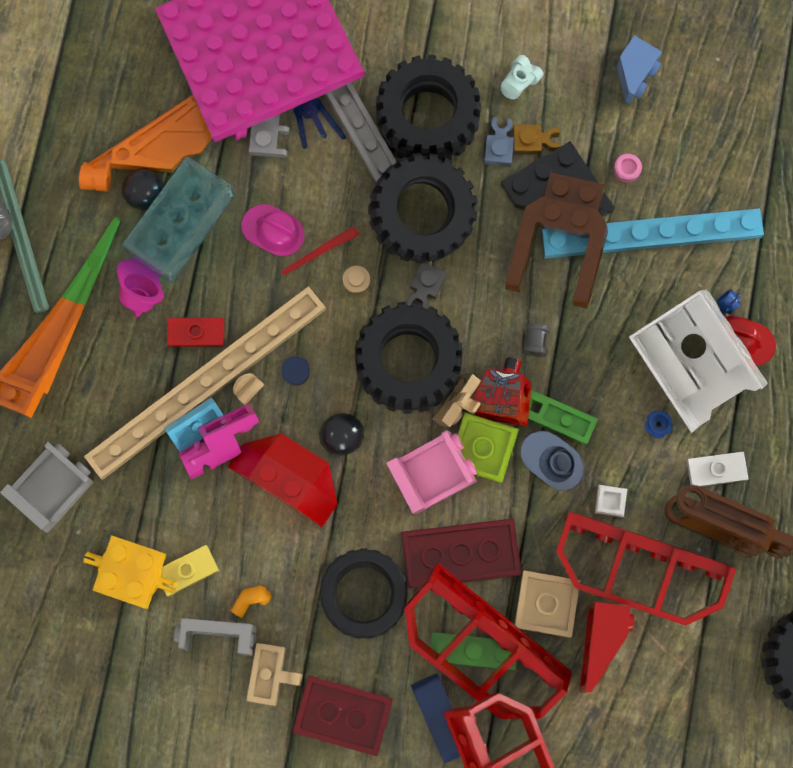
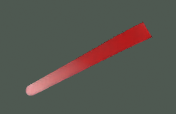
[281,226,360,275]

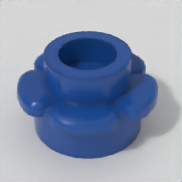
[716,289,741,314]
[645,411,673,438]

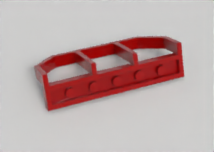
[556,510,736,626]
[404,563,572,719]
[443,693,555,768]

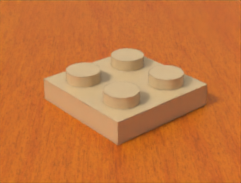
[514,570,580,638]

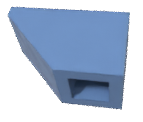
[617,35,662,105]

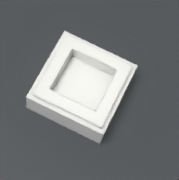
[594,485,627,518]

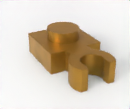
[513,125,561,154]

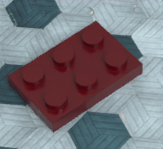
[293,675,393,756]

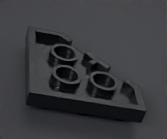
[501,141,615,217]

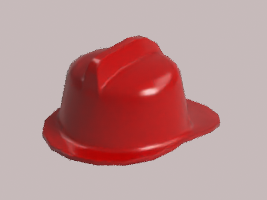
[725,316,776,366]

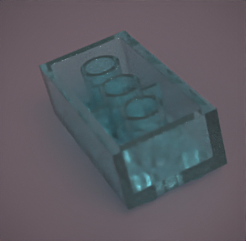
[122,157,235,284]

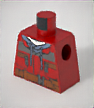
[472,357,532,427]

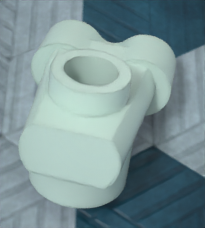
[501,55,543,99]

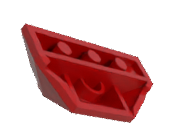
[228,433,338,528]

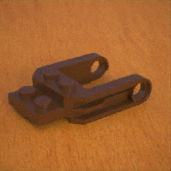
[506,172,608,309]
[664,485,793,559]

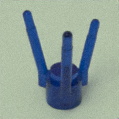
[293,98,346,149]

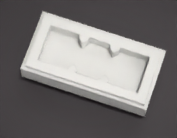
[686,452,748,487]

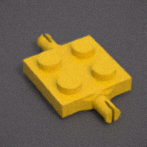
[84,535,177,609]

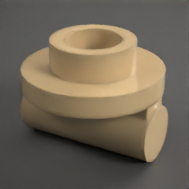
[233,373,264,405]

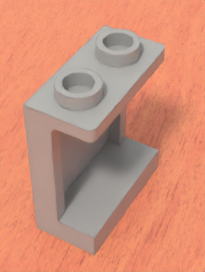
[0,442,94,533]
[174,618,257,656]

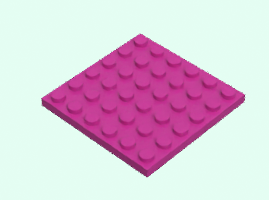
[155,0,365,142]

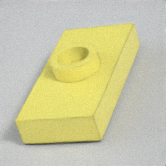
[162,545,220,597]

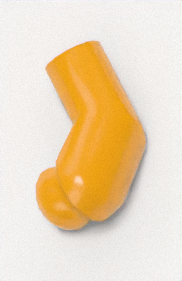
[230,585,272,618]

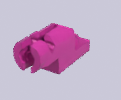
[178,403,259,479]

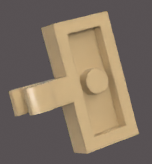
[432,374,481,427]
[247,643,303,706]

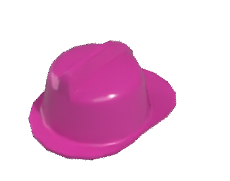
[241,204,305,256]
[117,259,164,317]

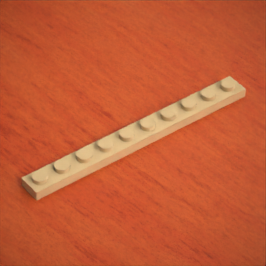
[84,286,326,480]

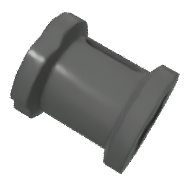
[522,323,551,357]

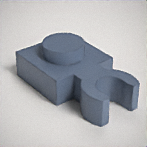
[484,117,514,167]

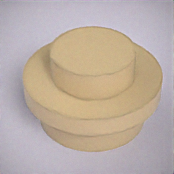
[343,266,370,293]

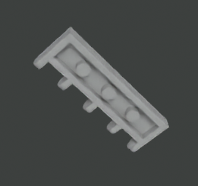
[249,114,290,158]

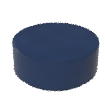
[282,356,310,386]

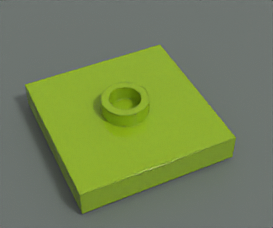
[458,412,519,483]

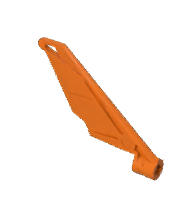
[79,95,212,192]

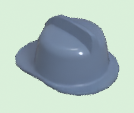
[521,431,583,490]

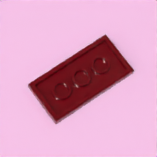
[401,518,522,589]

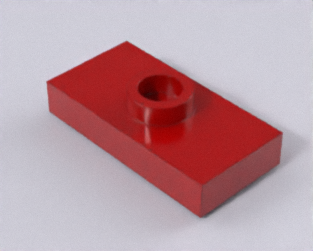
[167,318,225,347]

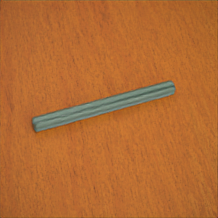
[0,159,49,313]

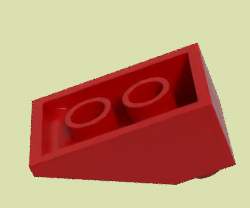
[579,602,634,693]

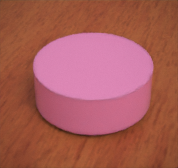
[613,154,642,183]

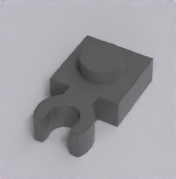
[407,263,447,309]

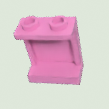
[386,430,477,514]

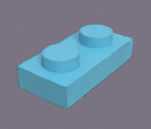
[164,397,223,452]

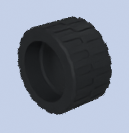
[320,548,407,639]

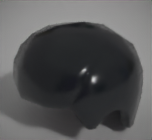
[121,169,167,212]
[319,413,364,455]

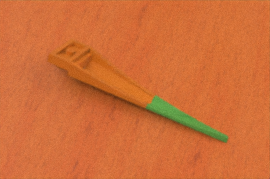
[0,217,120,418]

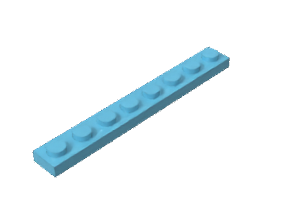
[541,209,764,259]

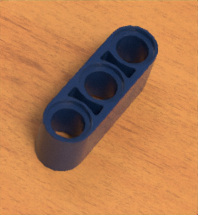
[410,673,460,764]

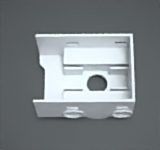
[629,289,768,433]

